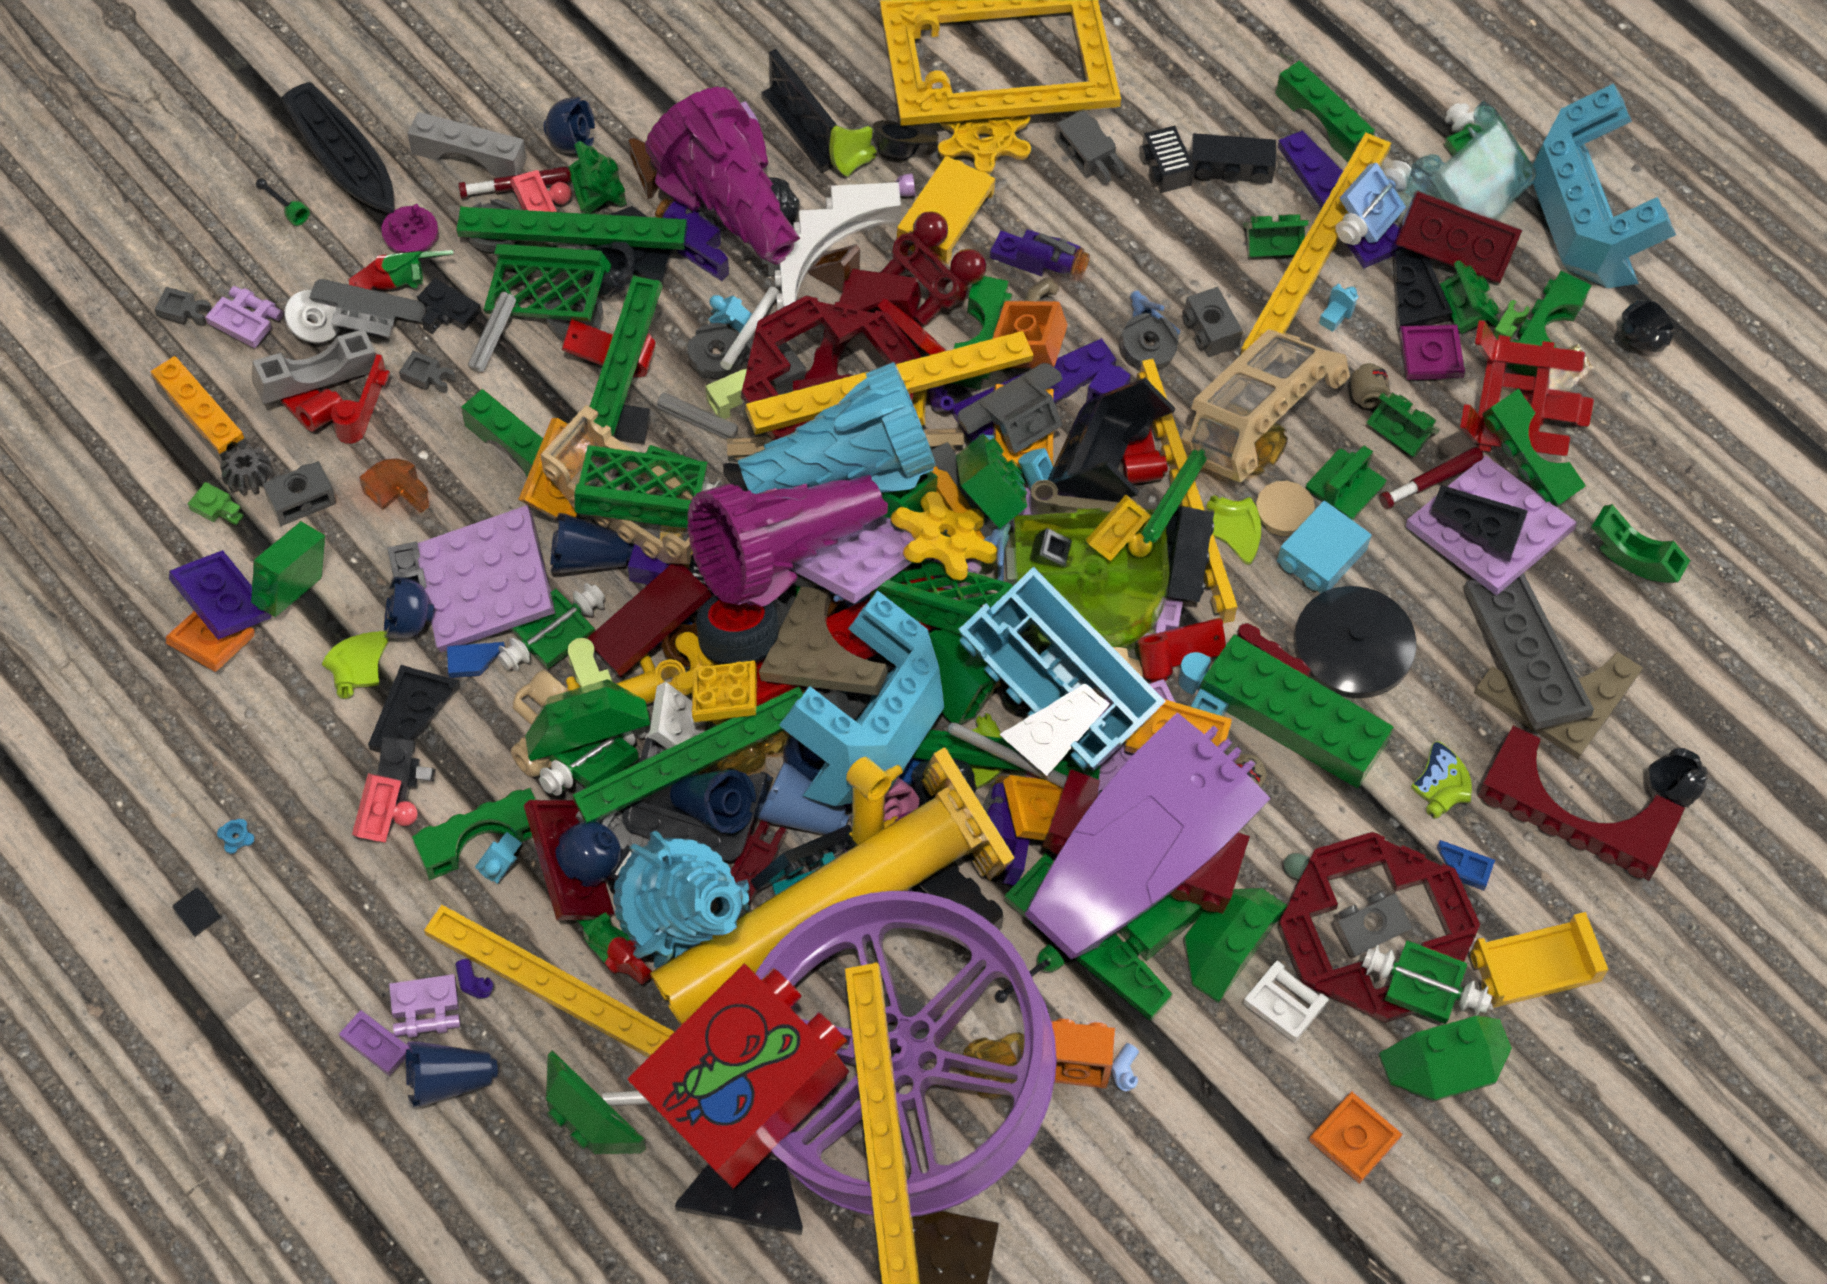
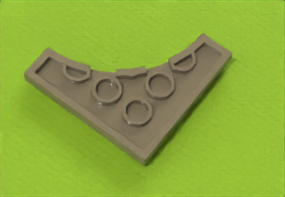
[759,586,888,695]
[1474,652,1643,760]

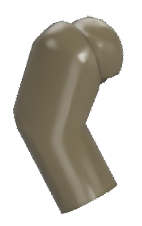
[1025,278,1059,301]

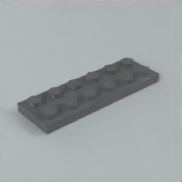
[1464,573,1594,730]

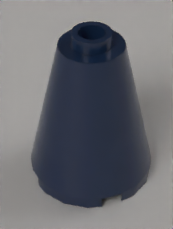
[550,513,634,573]
[670,769,756,833]
[405,1041,498,1108]

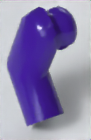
[927,385,954,412]
[455,959,494,999]

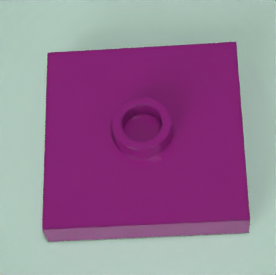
[1399,325,1465,380]

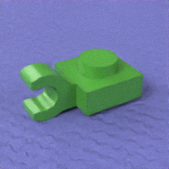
[1494,300,1530,342]
[188,482,243,525]

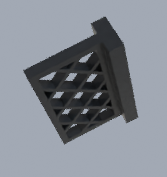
[761,49,837,174]

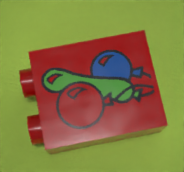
[627,963,850,1188]

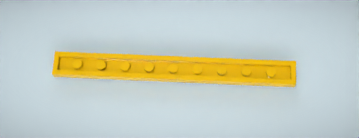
[1241,133,1391,354]
[745,331,1034,435]
[1137,359,1238,623]
[424,905,674,1057]
[845,963,920,1284]

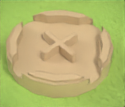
[1256,481,1315,536]

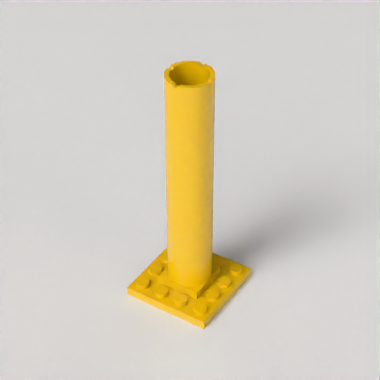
[650,747,1015,1025]

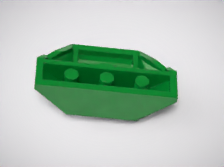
[525,679,651,761]
[1184,888,1288,1003]
[1379,1016,1512,1101]
[546,1050,646,1154]

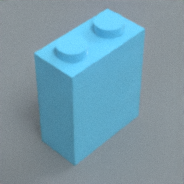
[1277,500,1372,593]

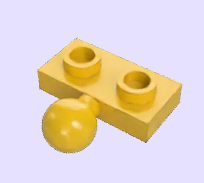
[1086,495,1152,561]

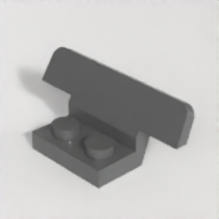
[309,279,425,340]
[958,363,1063,453]

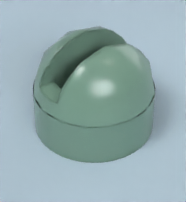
[1283,853,1309,880]

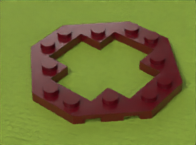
[741,295,921,441]
[1278,832,1481,1023]

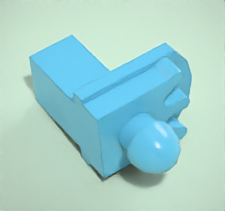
[1319,284,1359,332]
[708,295,752,332]
[475,832,522,883]

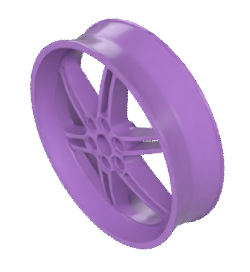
[755,891,1057,1217]

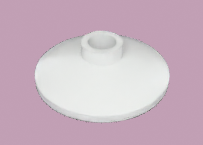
[284,290,340,343]

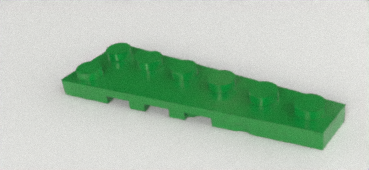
[1004,853,1173,1021]

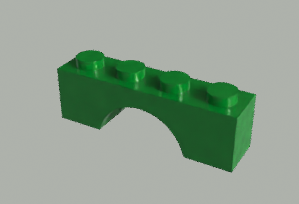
[1275,60,1375,162]
[1507,271,1592,377]
[951,276,1012,390]
[461,389,543,477]
[1482,389,1586,507]
[412,788,536,881]

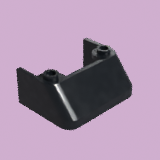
[1048,377,1176,502]

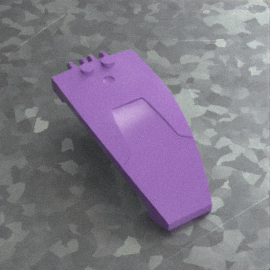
[1024,713,1270,959]

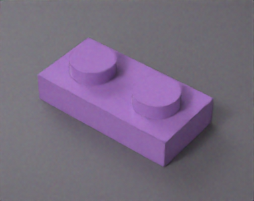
[339,1010,409,1077]

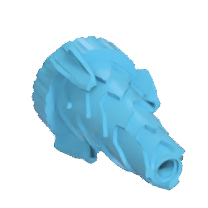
[738,362,936,494]
[613,831,750,968]

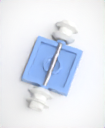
[1336,160,1414,245]

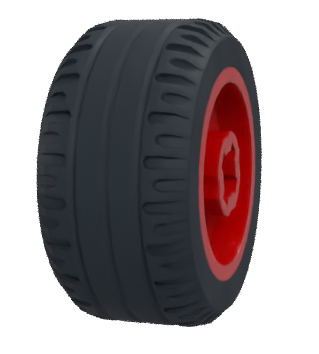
[696,596,779,664]

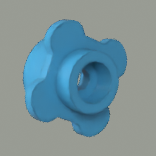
[217,819,254,854]

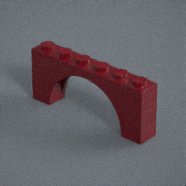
[804,269,922,379]
[1477,725,1685,881]
[1042,769,1250,914]

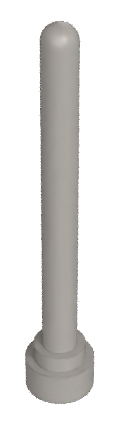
[948,723,1067,789]

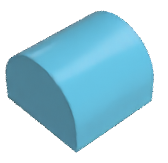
[1018,448,1053,489]
[1178,652,1211,695]
[1190,689,1229,717]

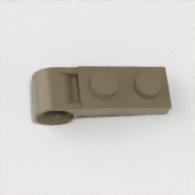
[1030,480,1119,528]

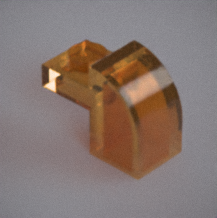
[359,458,430,513]

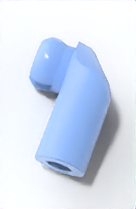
[1111,1043,1139,1091]

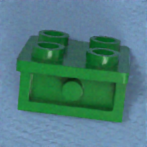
[568,141,627,214]
[1243,214,1309,257]
[1440,260,1500,334]
[1367,392,1440,457]
[1306,445,1386,520]

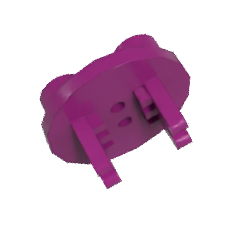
[381,203,439,253]

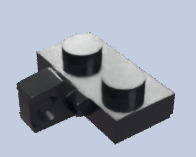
[417,278,481,335]
[377,737,436,803]

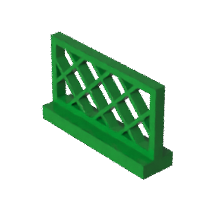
[483,244,611,322]
[574,445,707,529]
[870,559,1013,634]

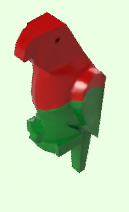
[348,250,454,290]
[577,913,652,985]

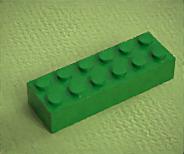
[1200,634,1394,789]

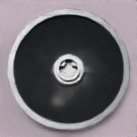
[1294,586,1416,698]

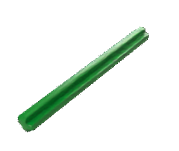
[1141,449,1207,544]

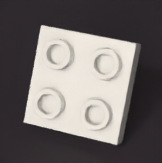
[645,682,707,749]

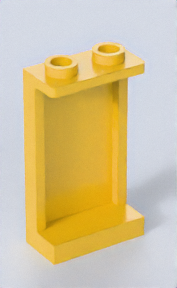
[897,156,995,264]
[1470,912,1609,1008]

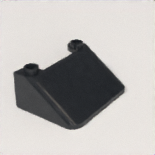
[622,737,773,861]

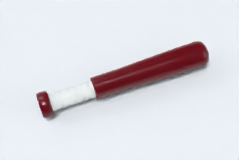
[458,167,571,199]
[1379,447,1484,509]

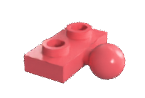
[510,170,572,212]
[352,773,418,843]

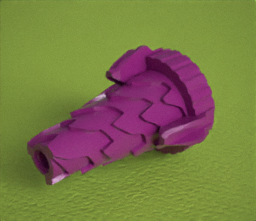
[645,87,800,265]
[687,475,888,607]

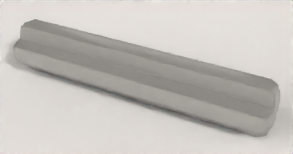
[468,292,516,373]
[657,393,738,439]

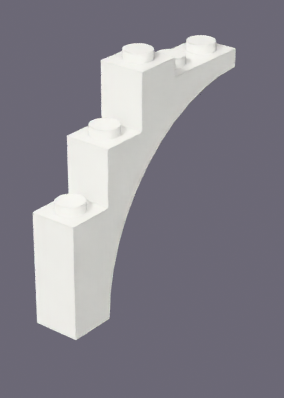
[762,182,901,311]

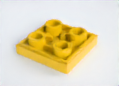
[692,660,757,722]

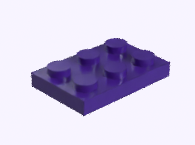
[169,550,271,640]

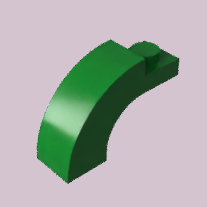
[1591,504,1691,583]

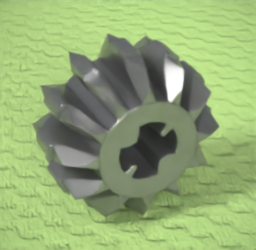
[220,443,272,496]

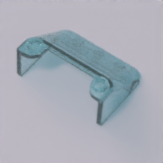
[1406,101,1536,219]

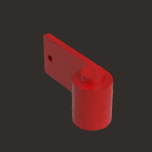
[561,319,656,378]
[331,354,390,444]
[279,357,343,432]
[1121,427,1168,484]
[1138,618,1226,682]

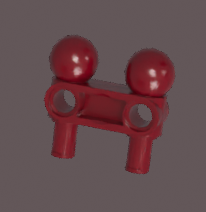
[880,211,986,326]

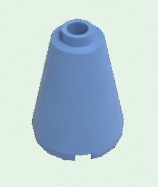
[758,762,849,835]

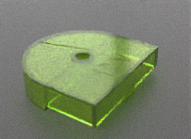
[1014,508,1169,648]

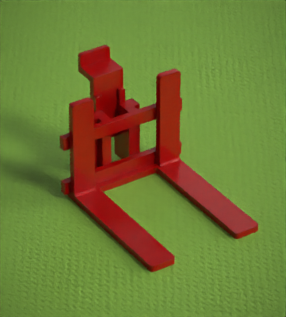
[1460,321,1594,457]

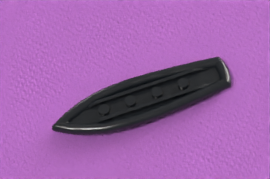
[281,82,395,214]

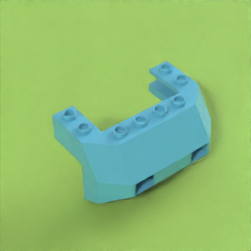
[1529,83,1676,288]
[959,567,1166,771]
[779,591,944,806]

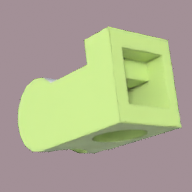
[706,369,747,419]
[568,638,612,687]

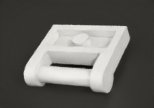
[1243,960,1330,1043]

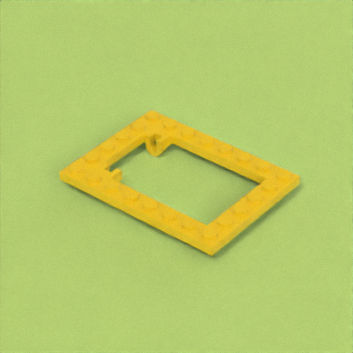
[880,0,1121,126]

